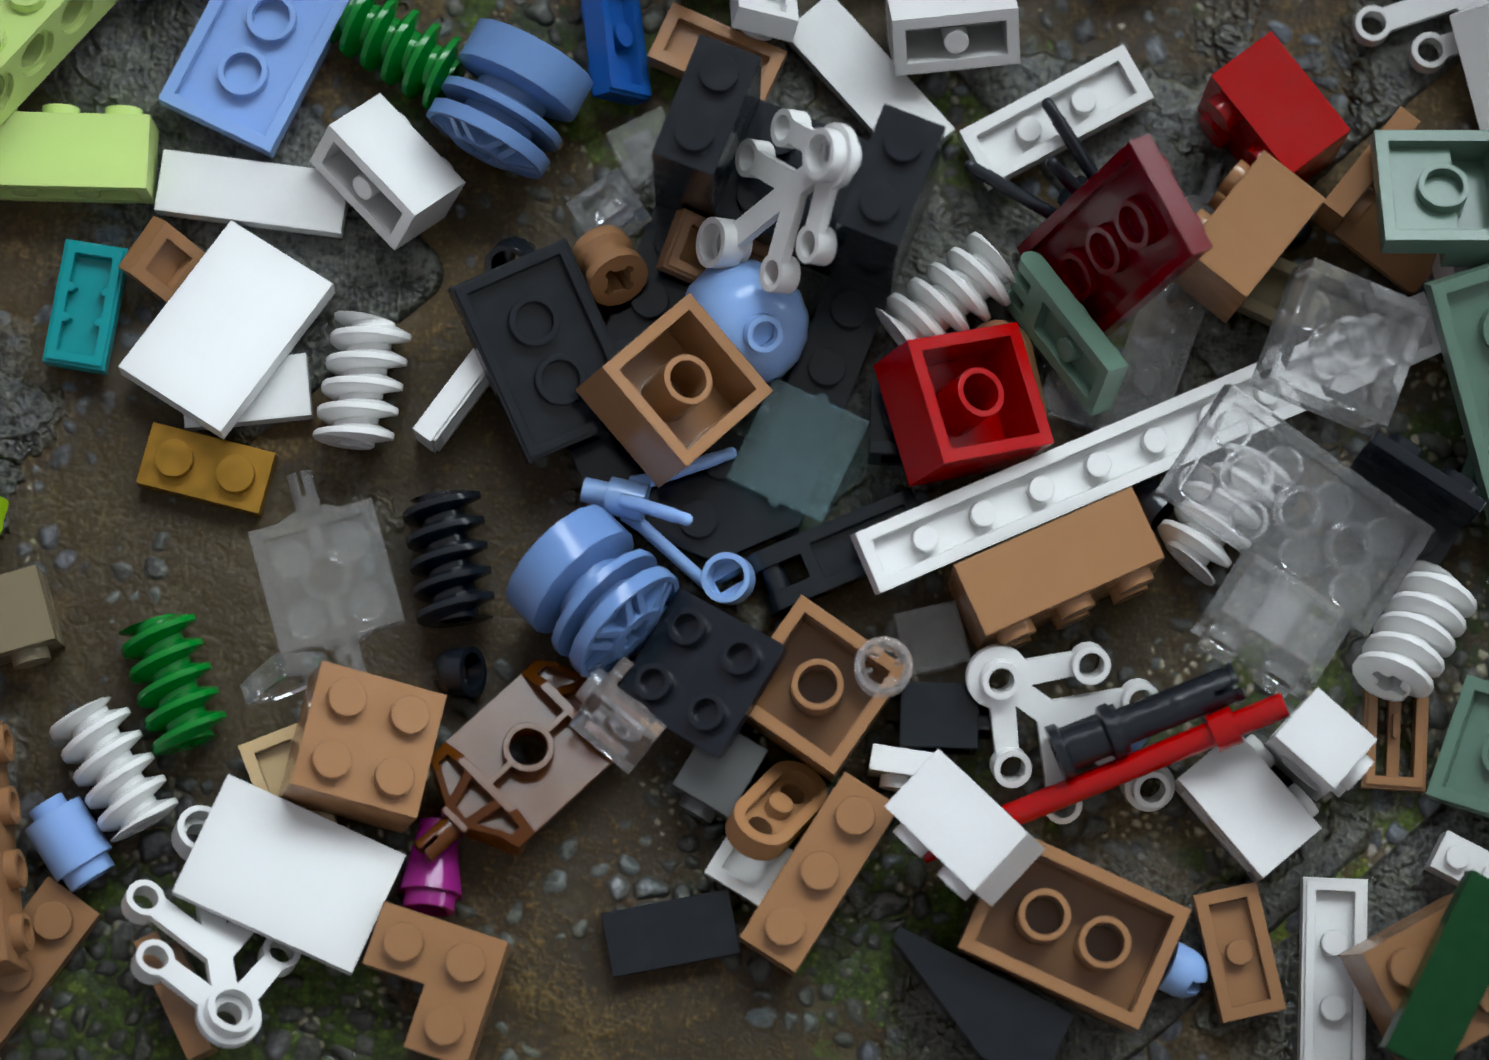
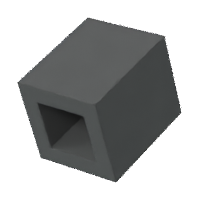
[672,733,768,825]

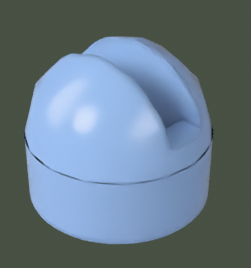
[701,552,756,605]
[1157,942,1209,999]

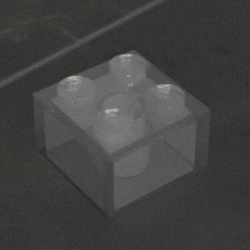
[1249,257,1432,434]
[1190,547,1357,699]

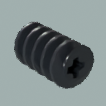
[402,489,495,629]

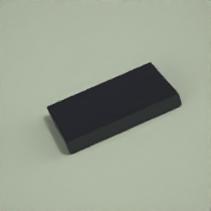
[448,238,618,466]

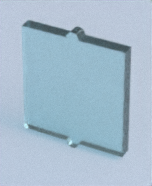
[727,378,870,523]

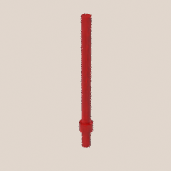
[923,693,1290,864]

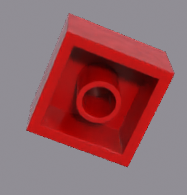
[1197,31,1351,182]
[873,322,1054,487]

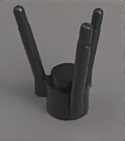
[964,98,1098,219]

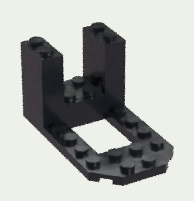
[567,34,946,562]

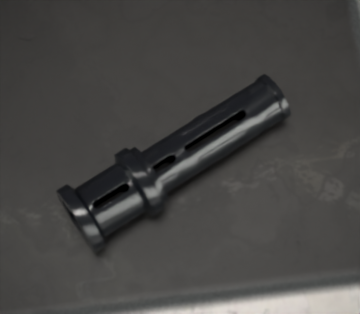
[1044,662,1245,781]

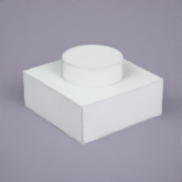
[729,0,799,42]
[867,743,933,792]
[704,836,793,907]

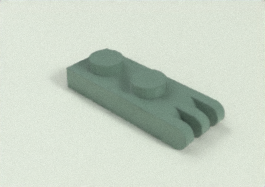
[1006,251,1129,416]

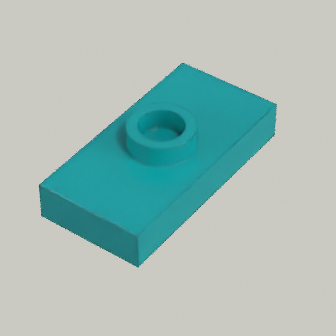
[42,239,129,375]

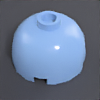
[684,259,809,383]

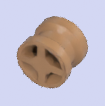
[572,225,649,306]

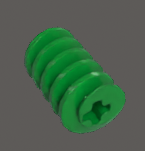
[330,0,467,111]
[118,613,228,756]

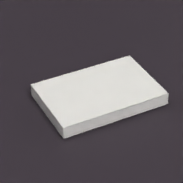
[118,220,336,440]
[172,774,406,976]

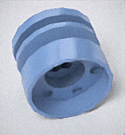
[426,18,594,180]
[505,504,680,679]

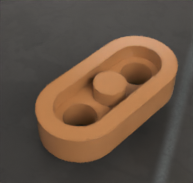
[725,760,828,861]

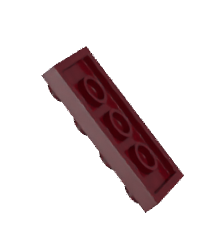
[1016,133,1213,338]

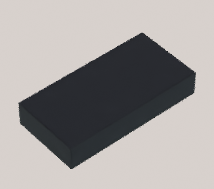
[601,889,741,978]

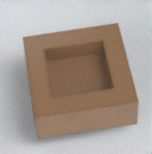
[118,216,205,304]

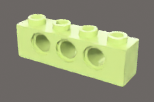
[0,0,118,126]

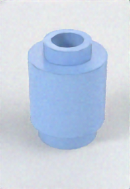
[24,792,116,893]

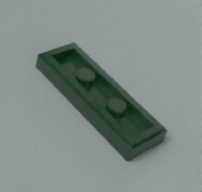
[1379,870,1489,1060]

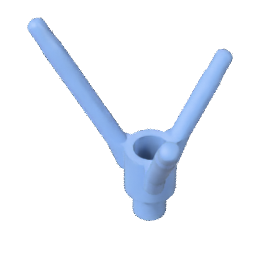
[580,447,737,591]

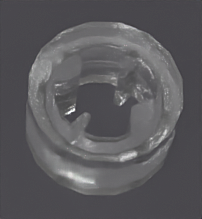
[854,636,913,698]

